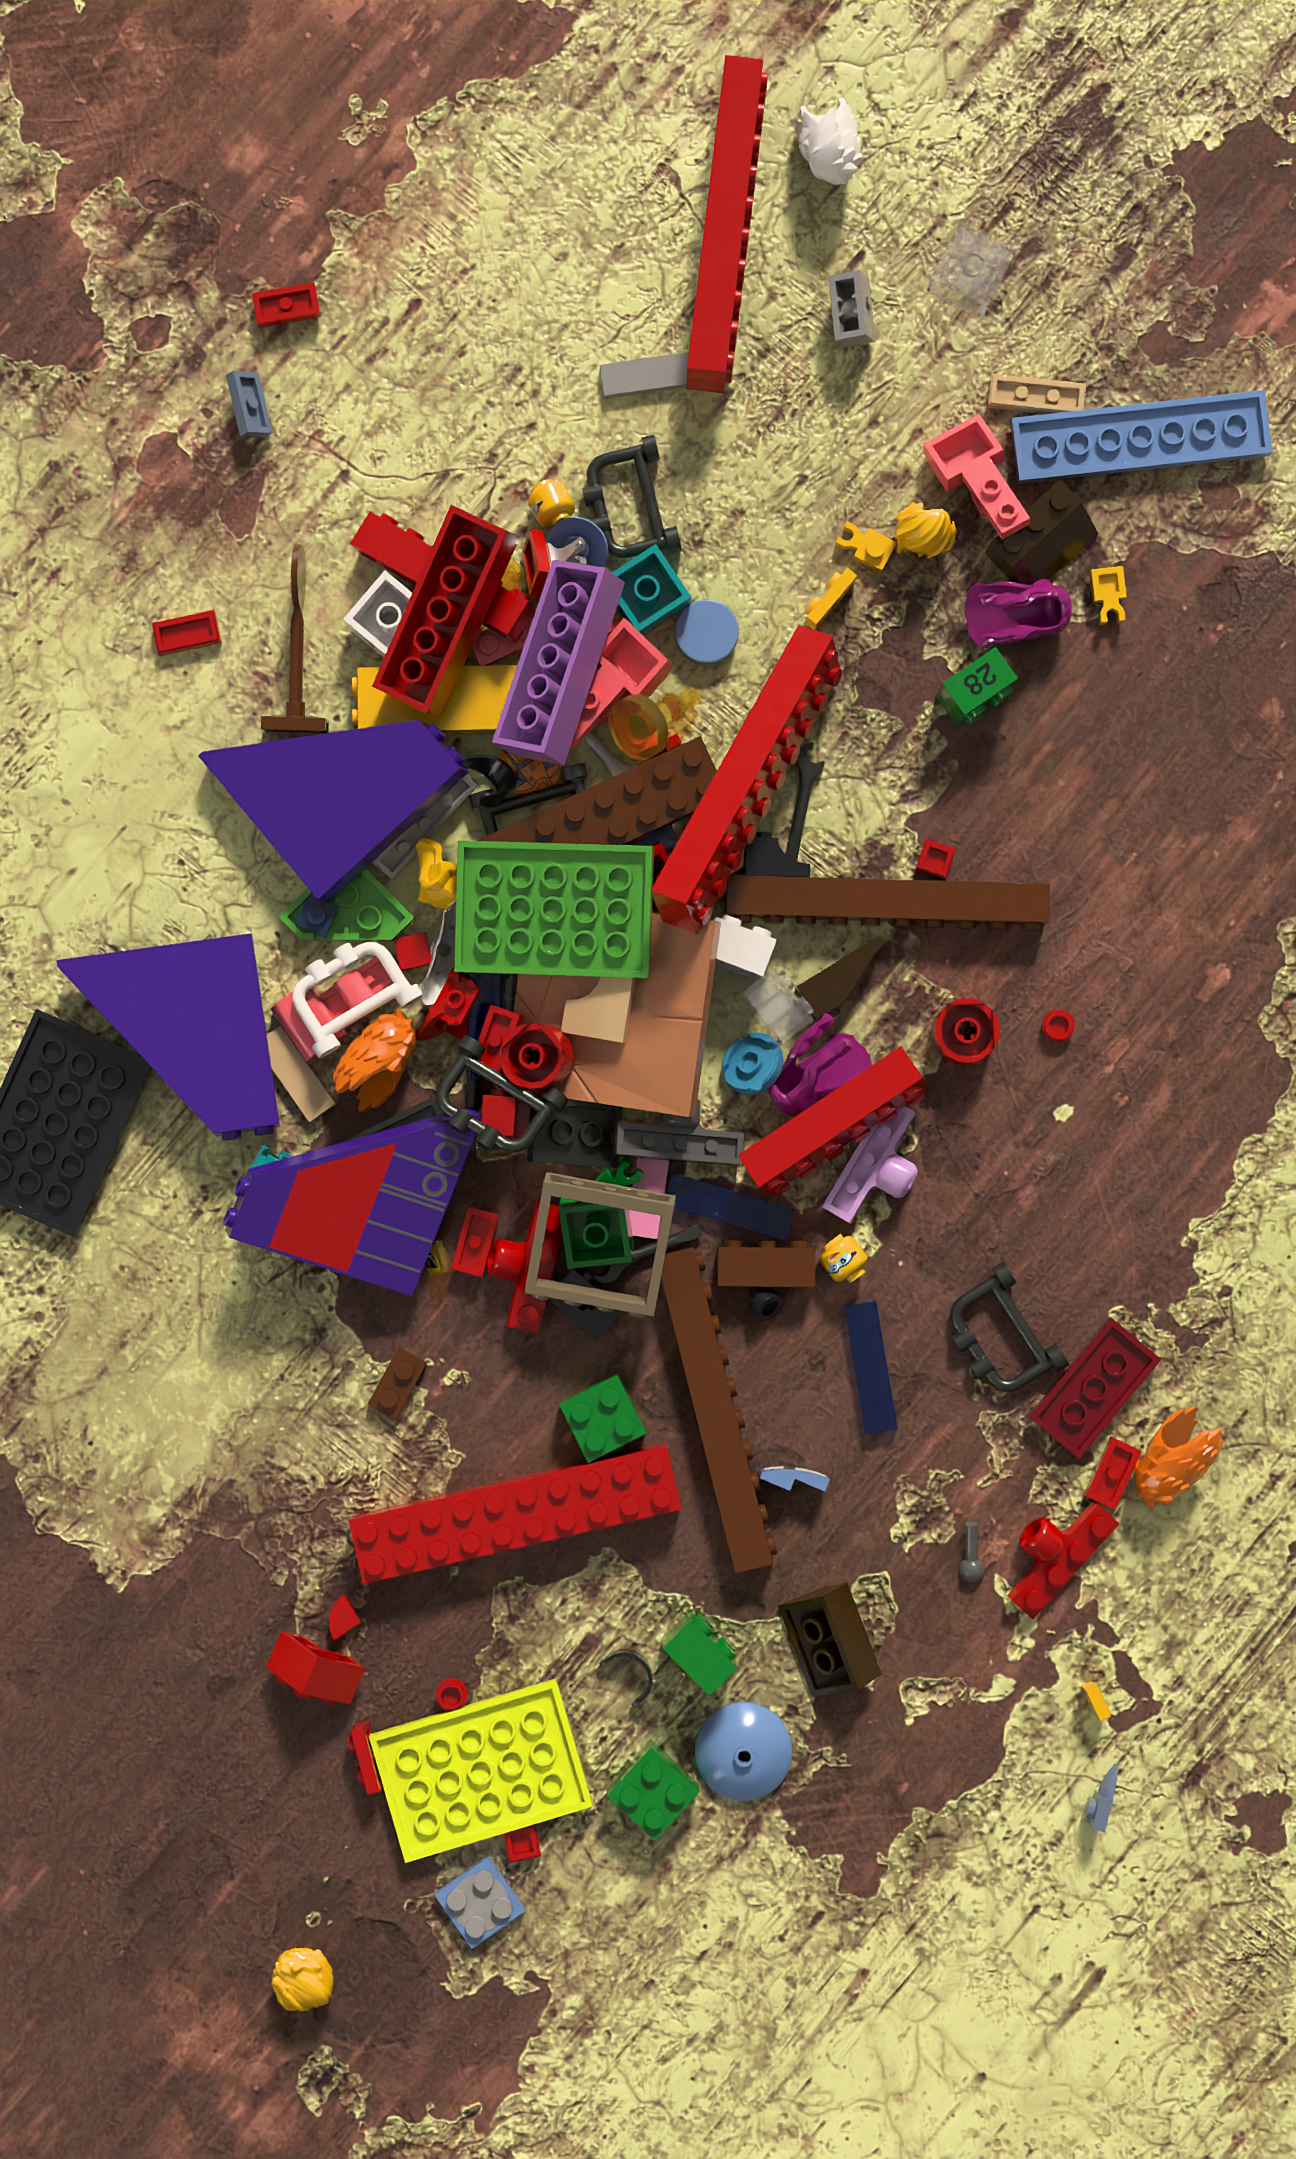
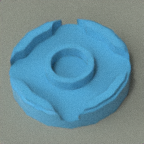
[722,1032,784,1096]

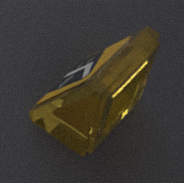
[425,1240,451,1276]

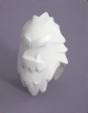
[795,98,864,185]

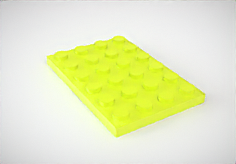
[369,1678,593,1863]

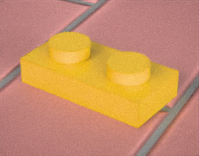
[805,567,857,630]

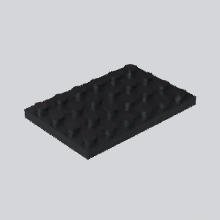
[0,1009,152,1237]

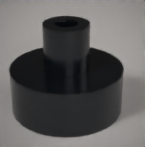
[749,1287,783,1321]

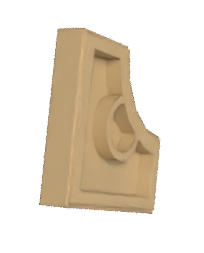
[561,977,636,1043]

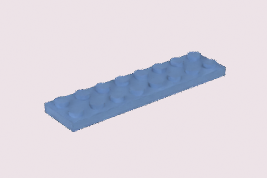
[1010,390,1272,484]

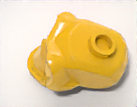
[416,838,457,911]

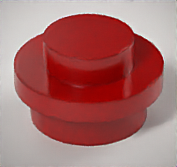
[435,1678,468,1711]

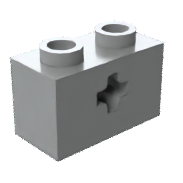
[828,270,876,348]

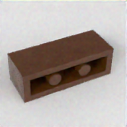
[717,1240,816,1287]

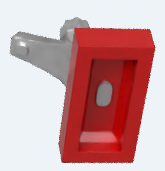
[521,529,587,597]

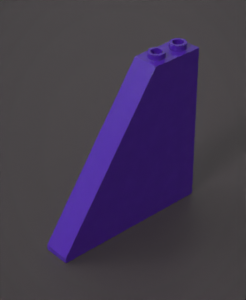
[198,720,469,902]
[56,933,280,1141]

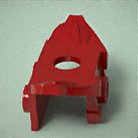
[415,964,500,1042]

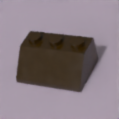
[985,479,1098,585]
[778,1582,882,1697]

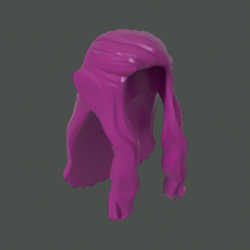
[964,579,1072,648]
[768,1013,872,1117]

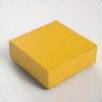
[1081,1681,1111,1721]

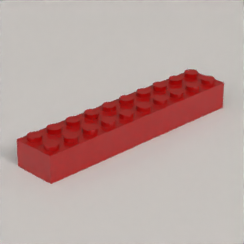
[686,55,768,394]
[651,625,842,935]
[348,1442,681,1584]

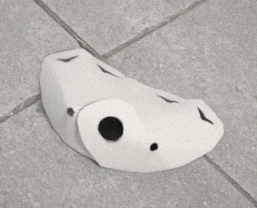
[421,900,456,1005]

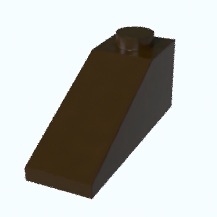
[795,936,882,1021]

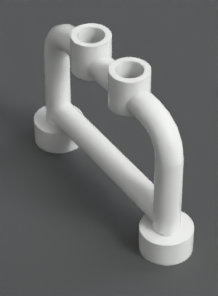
[292,942,422,1059]

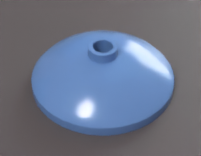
[695,1702,792,1801]

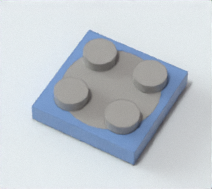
[435,1855,526,1949]

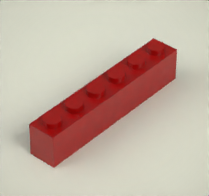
[350,511,535,643]

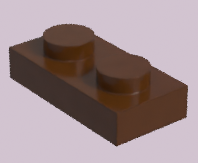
[367,1347,428,1420]

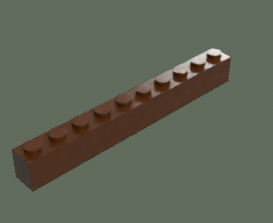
[726,875,1050,931]
[661,1247,777,1574]

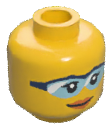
[528,479,575,528]
[820,1234,868,1283]

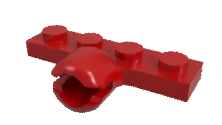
[487,1200,562,1334]
[1007,1500,1119,1620]

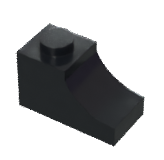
[745,832,810,877]

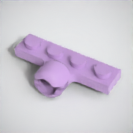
[822,1106,918,1224]

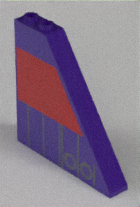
[223,1107,482,1296]

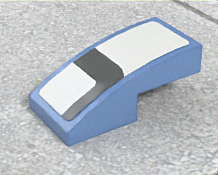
[759,1466,830,1491]

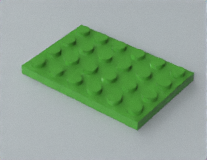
[454,841,654,978]

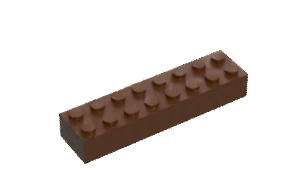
[477,736,717,845]

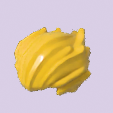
[894,502,957,558]
[271,1948,334,2011]

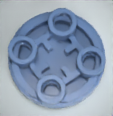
[675,600,739,665]

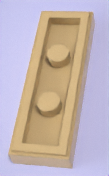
[987,374,1086,414]
[267,1025,336,1123]

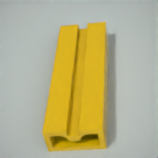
[352,665,517,736]

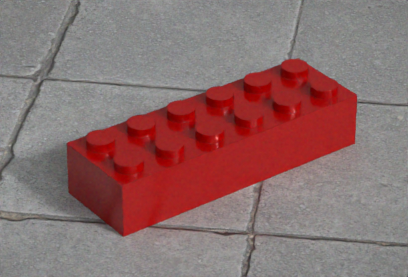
[372,505,520,717]
[737,1046,929,1197]

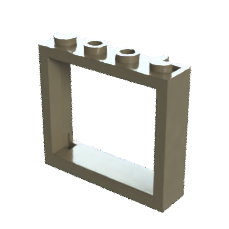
[525,1172,676,1318]

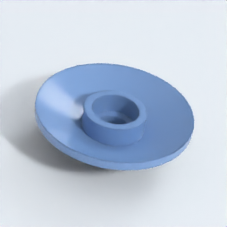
[546,517,608,567]

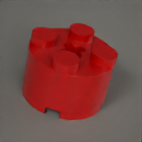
[931,998,1000,1065]
[500,1023,576,1089]

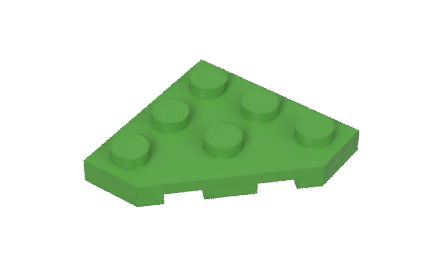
[278,868,415,941]

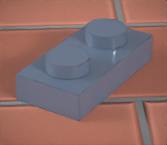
[226,371,273,438]

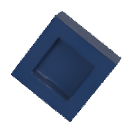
[296,895,340,938]

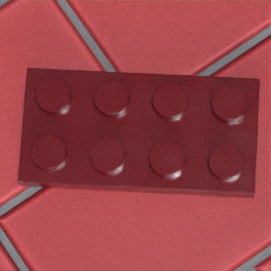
[1028,1317,1161,1459]

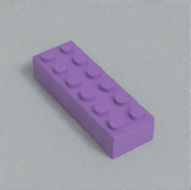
[492,560,625,766]

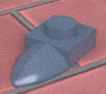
[1084,1764,1118,1832]

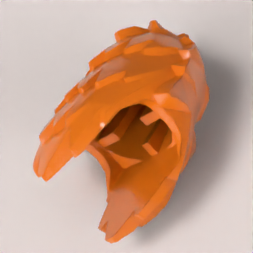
[333,1008,417,1112]
[1134,1406,1223,1509]

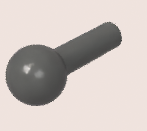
[959,1522,985,1583]

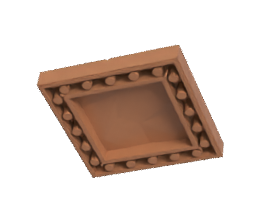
[505,913,721,1117]

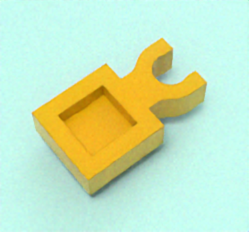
[835,521,897,573]
[1089,566,1127,625]

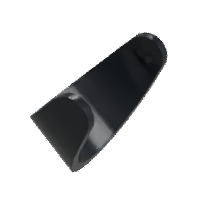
[464,755,515,807]
[599,1649,653,1707]

